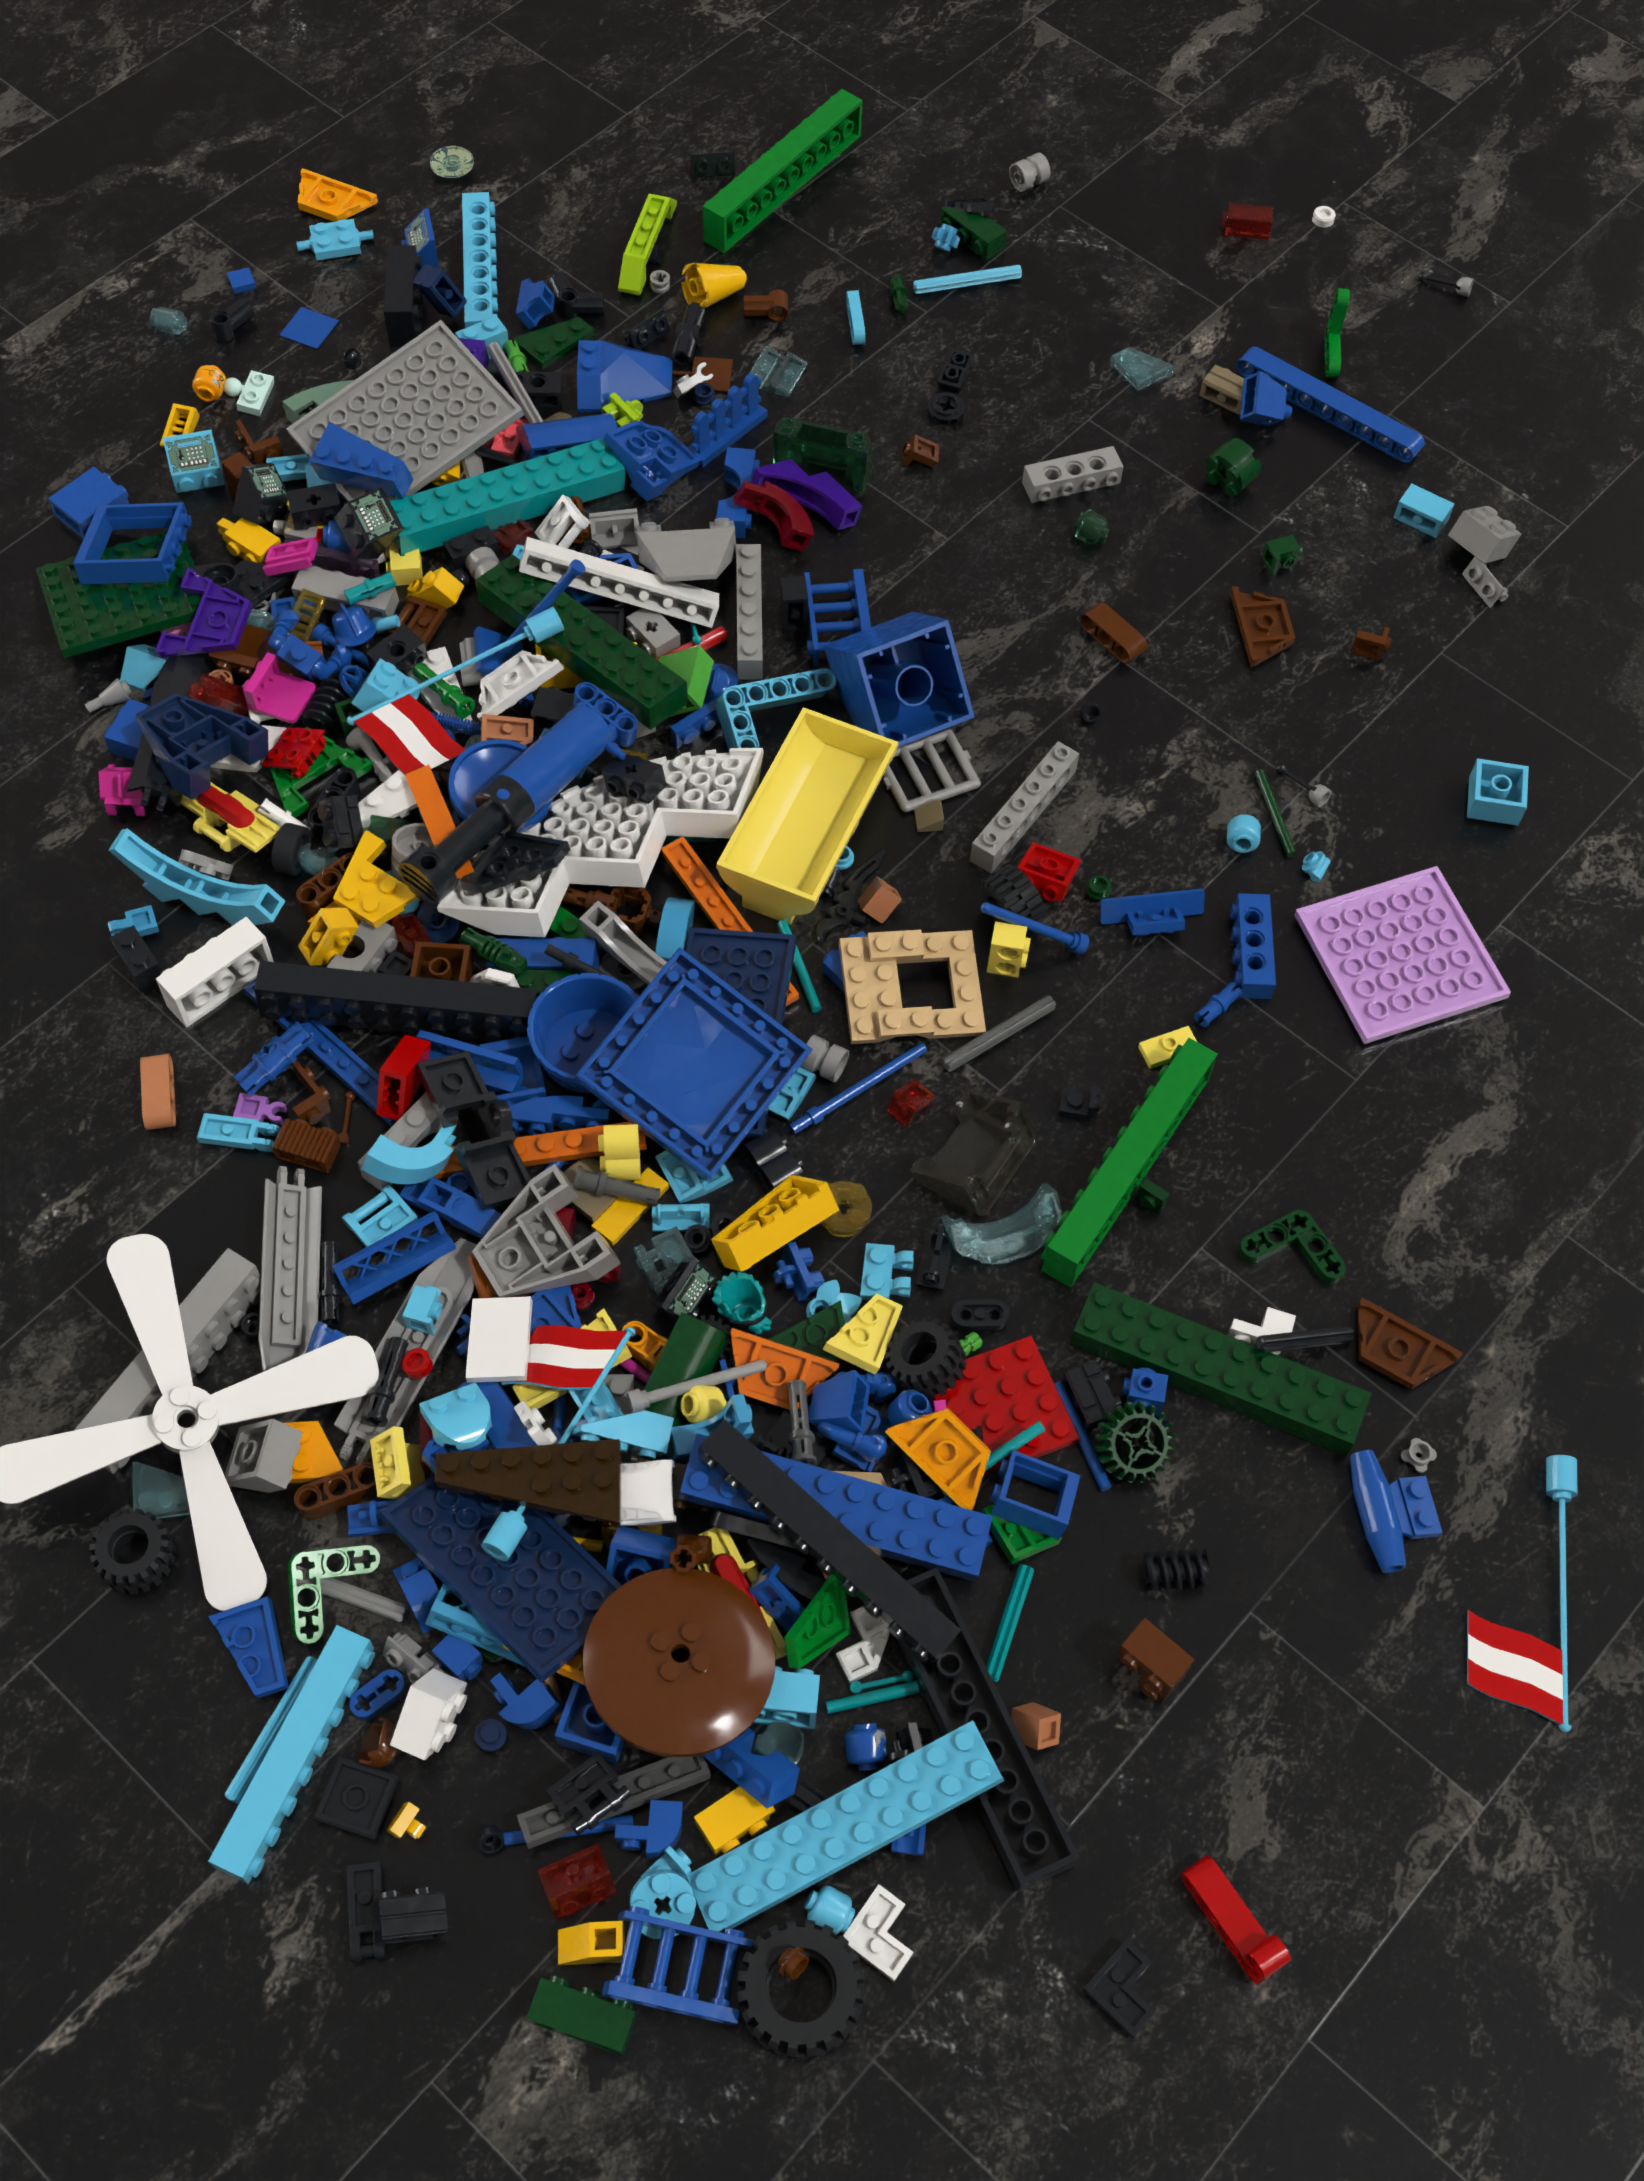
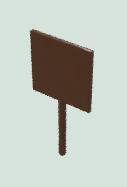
[672,357,733,392]

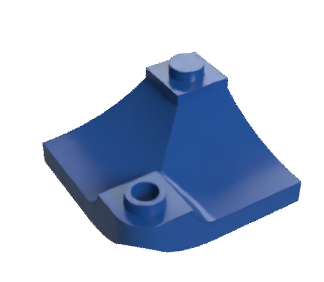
[603,421,701,501]

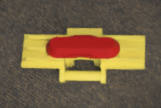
[180,782,281,853]
[697,1527,787,1661]

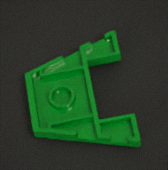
[266,727,374,818]

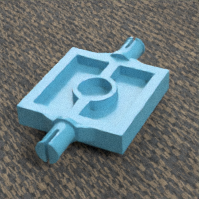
[296,219,374,261]

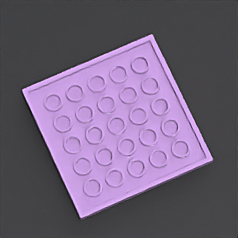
[1294,866,1511,1044]

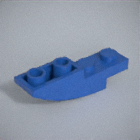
[509,1096,611,1135]
[399,1177,502,1239]

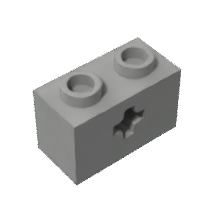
[626,608,681,658]

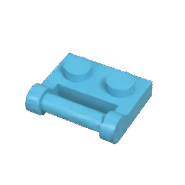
[341,1184,418,1255]

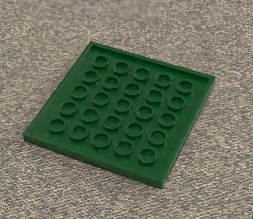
[36,530,202,658]

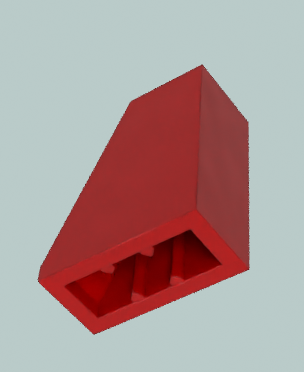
[376,1035,431,1121]

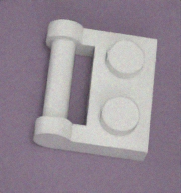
[535,495,590,549]

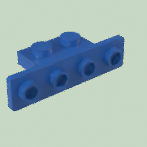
[1100,889,1205,936]

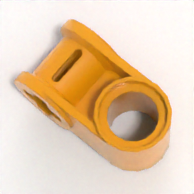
[622,1321,668,1372]

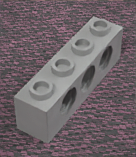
[1022,446,1123,503]

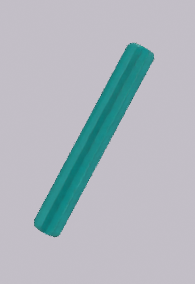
[986,1564,1034,1682]

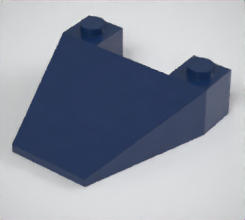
[135,693,269,799]

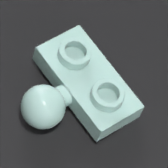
[224,370,274,416]

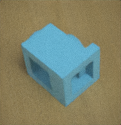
[402,1285,443,1336]

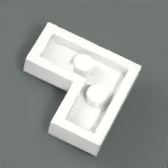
[843,1884,913,1982]

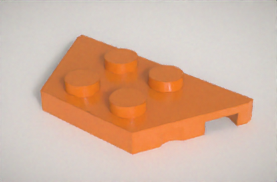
[730,1327,840,1410]

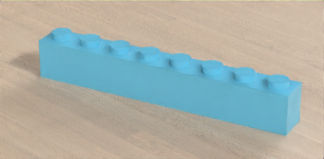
[208,1625,375,1884]

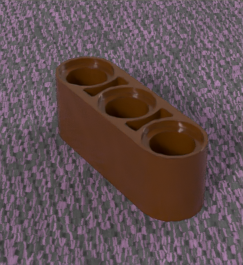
[1080,602,1148,664]
[296,853,354,917]
[294,1462,377,1520]

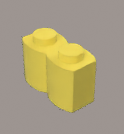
[598,1124,641,1181]

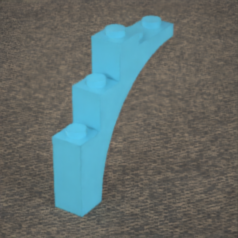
[108,828,285,926]

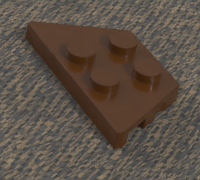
[1230,586,1295,667]
[1358,1297,1463,1389]

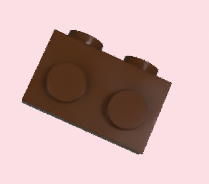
[209,624,275,678]

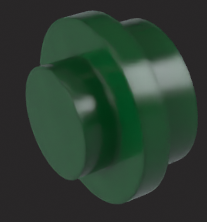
[1085,875,1112,901]

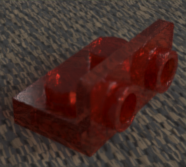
[538,1843,616,1919]

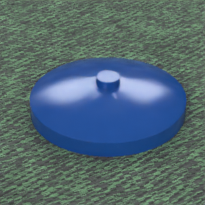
[448,739,553,835]

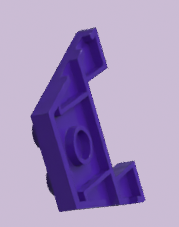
[155,568,253,658]

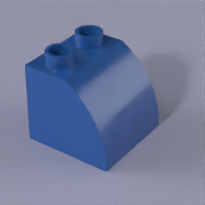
[823,612,975,747]

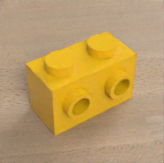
[298,908,359,966]

